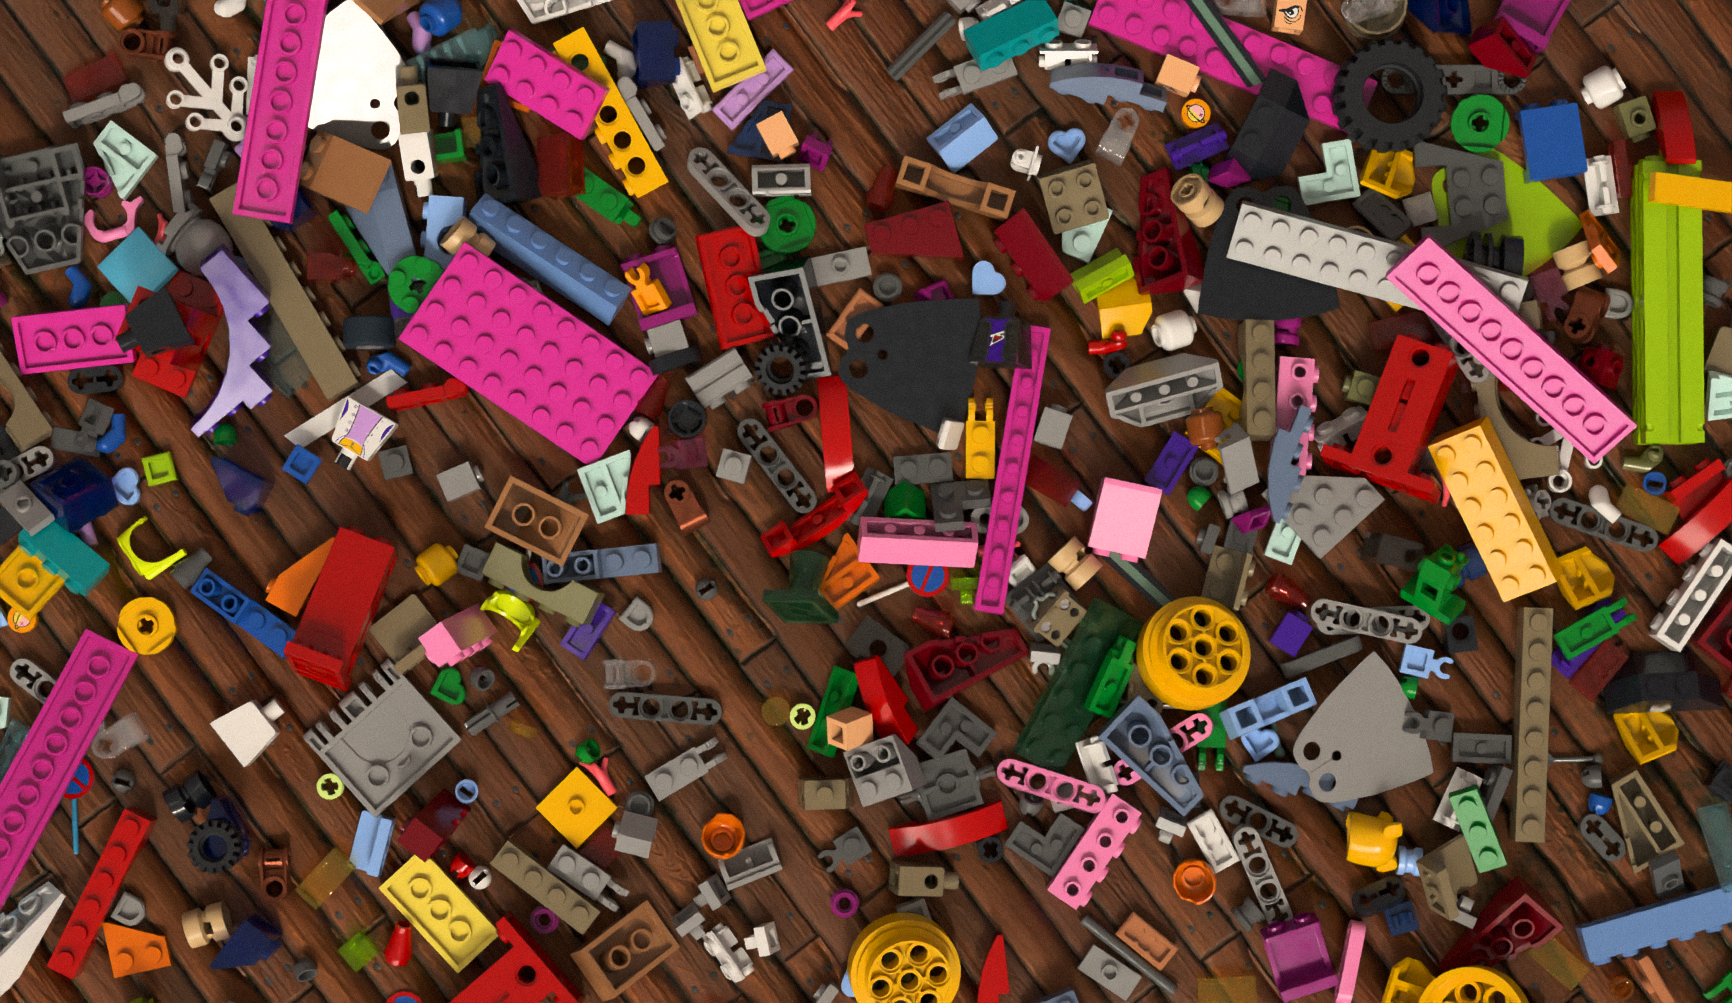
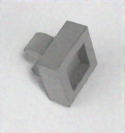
[1030,642,1061,675]
[1155,806,1188,844]
[693,873,732,911]
[1453,895,1477,929]
[671,901,706,940]

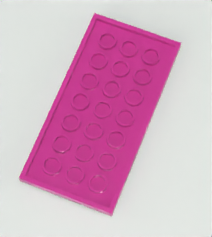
[398,241,659,465]

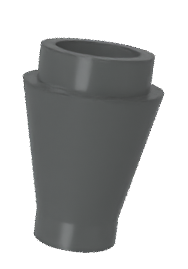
[169,547,213,590]

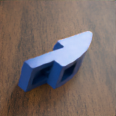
[190,568,297,659]

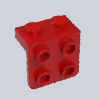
[1664,457,1726,523]

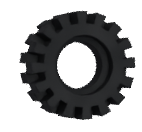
[755,338,810,395]
[186,819,244,874]

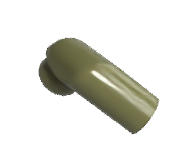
[1621,445,1664,473]

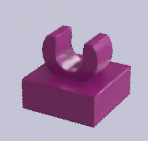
[797,132,833,172]

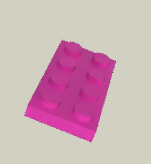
[484,29,610,140]
[11,303,137,375]

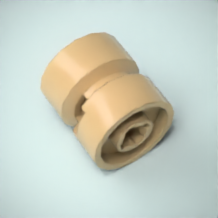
[1171,173,1224,227]
[440,216,496,256]
[1552,240,1603,291]
[1047,536,1103,591]
[181,901,234,949]

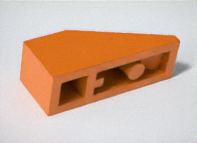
[265,537,335,617]

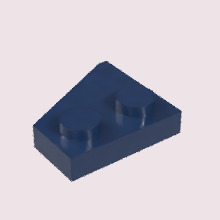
[727,100,793,163]

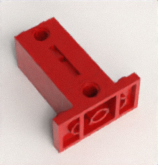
[115,270,224,399]
[1320,333,1459,504]
[283,526,398,693]
[448,911,586,1003]

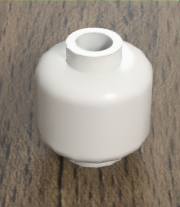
[1580,65,1626,109]
[1151,310,1197,351]

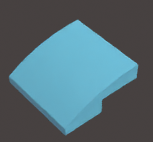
[97,226,180,303]

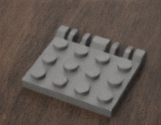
[302,658,463,818]

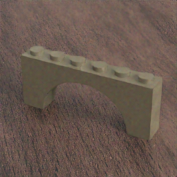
[1466,300,1562,480]

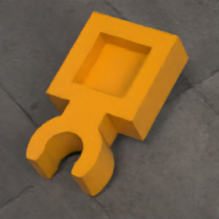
[625,263,672,316]

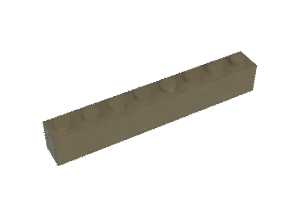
[209,183,361,402]
[1509,607,1553,843]

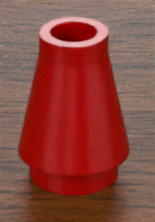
[383,920,413,966]

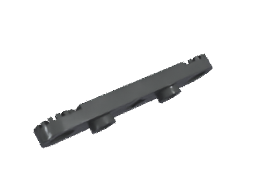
[1380,65,1527,95]

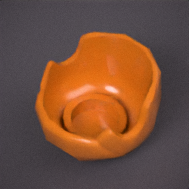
[701,813,746,859]
[1173,858,1217,905]

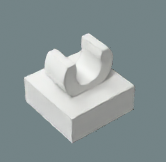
[744,921,781,957]

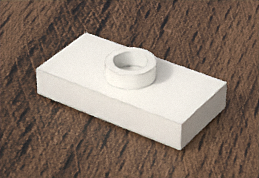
[1187,809,1240,874]

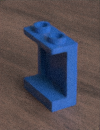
[1514,99,1588,183]

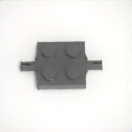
[899,748,996,821]

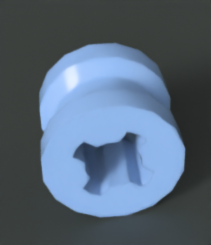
[1395,846,1423,877]

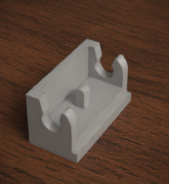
[1215,422,1259,495]
[718,837,783,891]

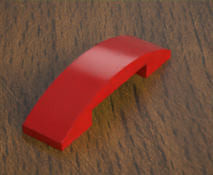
[817,375,854,493]
[760,471,869,558]
[1658,475,1732,566]
[888,800,1008,856]

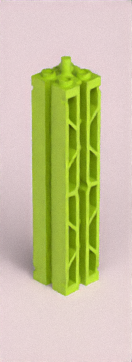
[1630,148,1705,445]

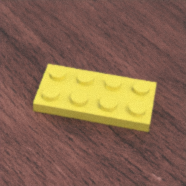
[675,0,767,93]
[379,855,498,973]

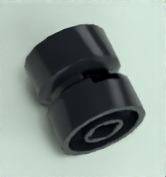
[668,400,708,439]
[162,769,218,823]

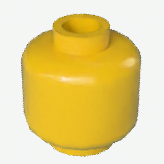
[414,543,459,586]

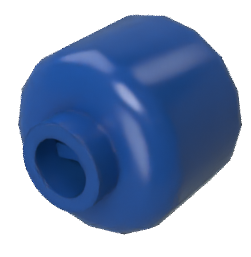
[419,0,462,37]

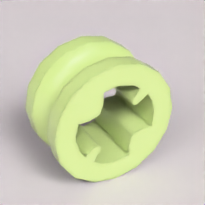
[790,703,816,730]
[317,773,345,800]

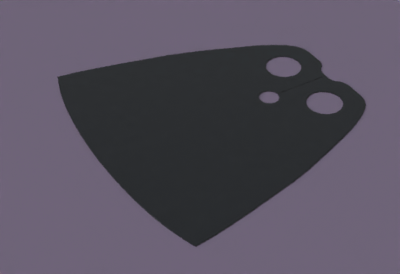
[1198,186,1340,320]
[839,299,981,433]

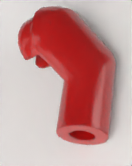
[1088,330,1128,355]

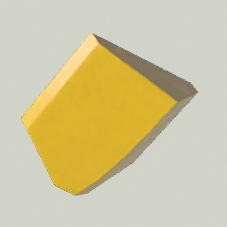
[1360,149,1415,199]
[1096,277,1152,340]
[1557,546,1615,611]
[1613,712,1679,765]
[1381,956,1436,1003]

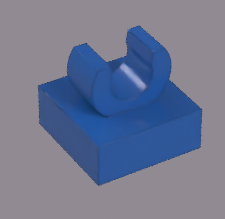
[281,444,323,484]

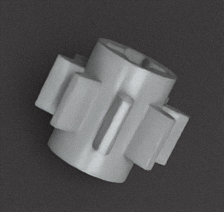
[1524,484,1551,520]

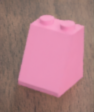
[1087,477,1163,563]

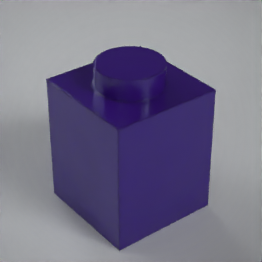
[1267,610,1313,657]

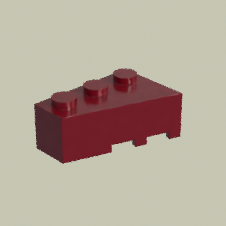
[864,201,964,260]
[397,788,471,862]

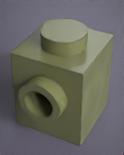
[1612,95,1657,143]
[1341,370,1381,408]

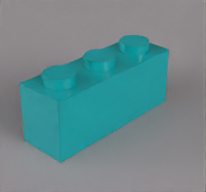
[964,0,1059,71]
[18,519,110,597]

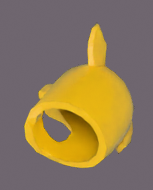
[1346,811,1403,872]

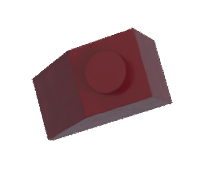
[1468,16,1537,78]

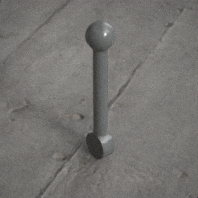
[1547,753,1604,766]

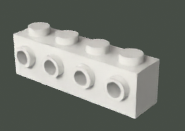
[1648,538,1732,652]

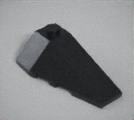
[474,83,542,206]

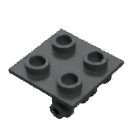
[1006,563,1084,643]

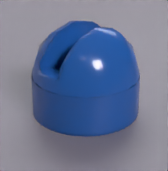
[1643,472,1668,496]
[1588,792,1613,815]

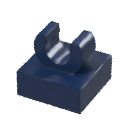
[1383,899,1420,937]

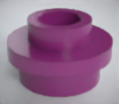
[830,888,859,918]
[530,905,560,934]

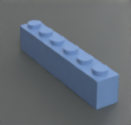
[468,193,632,326]
[1575,881,1732,965]

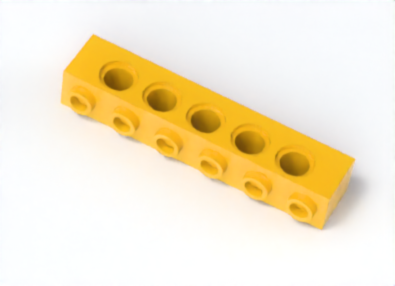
[552,27,668,198]

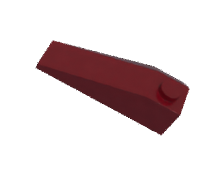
[1133,167,1204,295]
[903,628,1030,712]
[1438,875,1564,972]

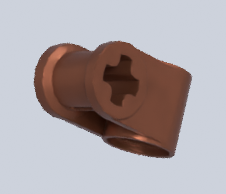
[118,28,178,63]
[1564,286,1611,345]
[664,479,711,536]
[258,845,292,902]

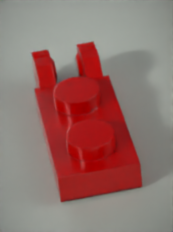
[386,378,470,412]

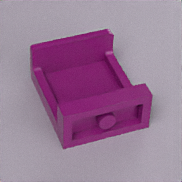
[1491,0,1571,53]
[621,244,698,333]
[1259,912,1339,1003]

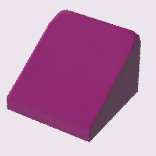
[1207,158,1251,188]
[914,279,955,301]
[1232,505,1270,534]

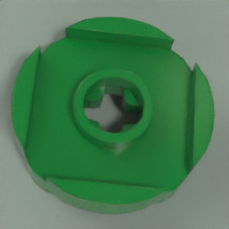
[1449,93,1510,153]
[758,196,816,255]
[388,255,444,314]

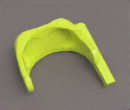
[117,516,187,580]
[480,590,540,652]

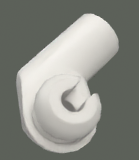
[214,0,247,18]
[603,40,636,79]
[1588,485,1622,524]

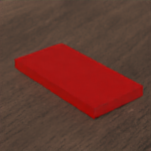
[695,225,777,350]

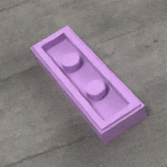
[712,49,794,131]

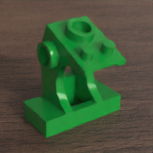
[1400,545,1470,626]

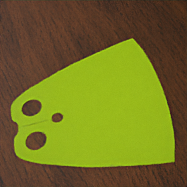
[1432,149,1583,276]

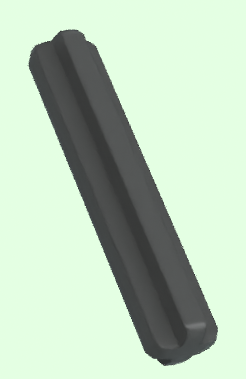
[887,11,955,81]

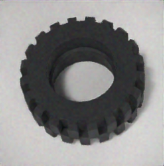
[1331,38,1448,154]

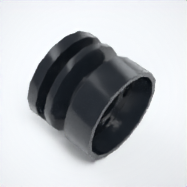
[1462,231,1524,275]

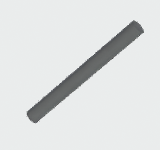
[1080,914,1178,995]

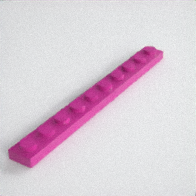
[974,324,1051,615]

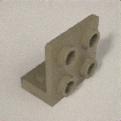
[1035,159,1109,234]
[1200,545,1256,610]
[369,594,438,675]
[1416,834,1478,921]

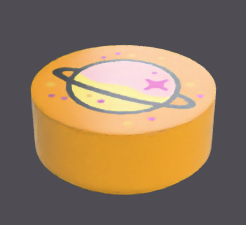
[1181,99,1211,129]
[7,608,39,633]

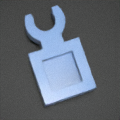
[1398,644,1453,679]

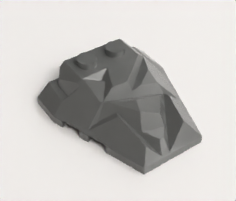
[0,142,85,275]

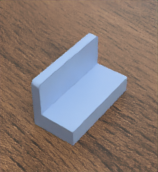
[926,103,998,173]
[348,810,397,877]

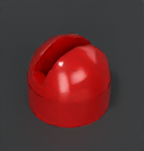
[450,852,476,878]

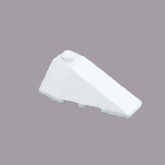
[0,881,65,997]

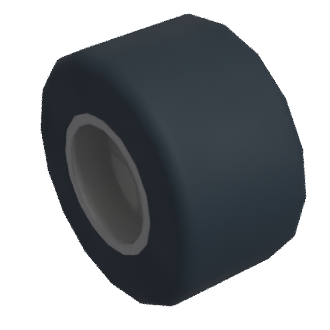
[343,315,396,350]

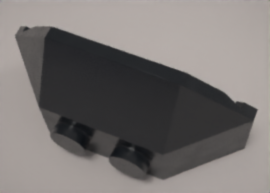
[1222,68,1310,185]
[1603,650,1723,714]

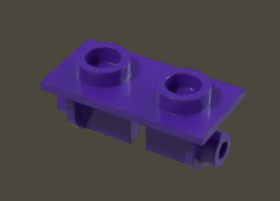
[1165,122,1229,171]

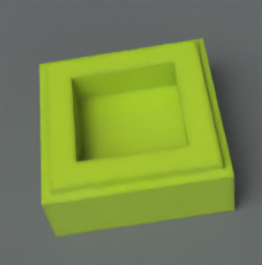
[141,451,179,487]

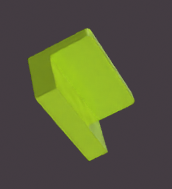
[1070,248,1135,304]

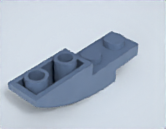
[1049,63,1167,112]
[1267,405,1314,523]
[541,543,662,584]
[1239,761,1358,811]

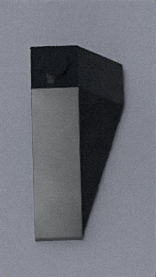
[748,256,832,380]

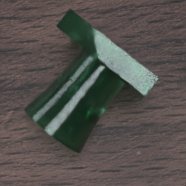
[762,550,839,624]

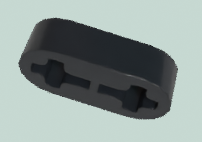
[648,345,703,376]
[67,365,125,395]
[1352,876,1406,918]

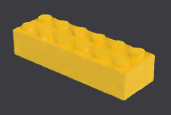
[1428,415,1563,602]

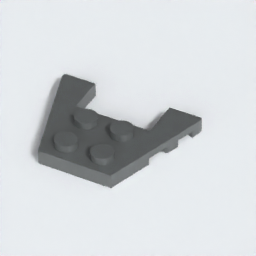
[1413,141,1508,247]

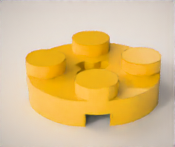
[117,597,178,655]

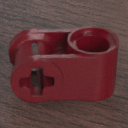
[761,395,819,432]

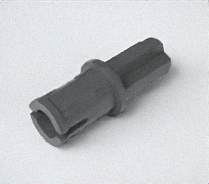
[464,690,520,735]

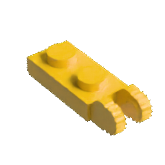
[966,398,995,479]

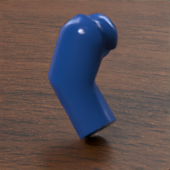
[65,264,92,309]
[366,351,412,377]
[96,414,126,453]

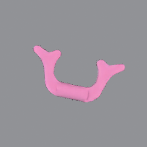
[84,196,144,243]

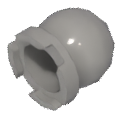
[157,203,233,276]

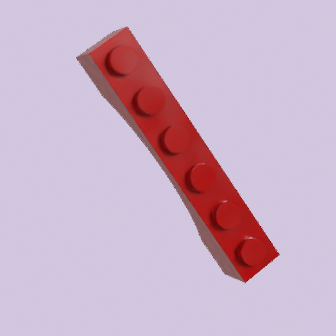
[46,806,158,979]

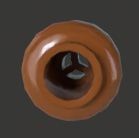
[100,0,144,32]
[1186,407,1225,451]

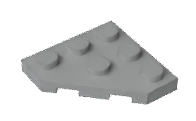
[1260,475,1385,559]

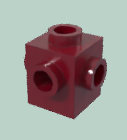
[1579,343,1624,390]

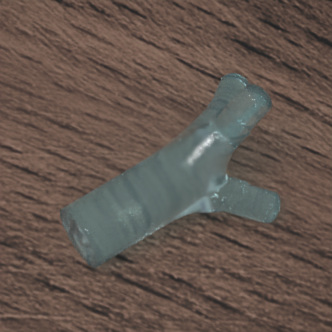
[556,480,588,504]

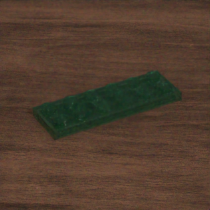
[1012,597,1143,774]

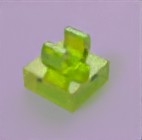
[950,577,980,604]
[337,931,380,972]

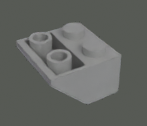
[843,734,927,807]

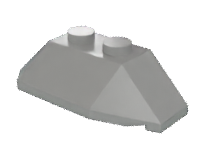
[1104,353,1223,428]

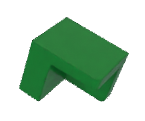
[434,128,468,165]
[884,480,926,520]

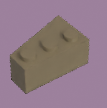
[1609,765,1685,874]

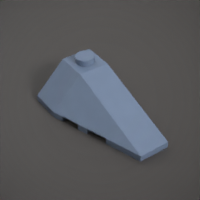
[345,162,418,281]
[1097,694,1204,816]

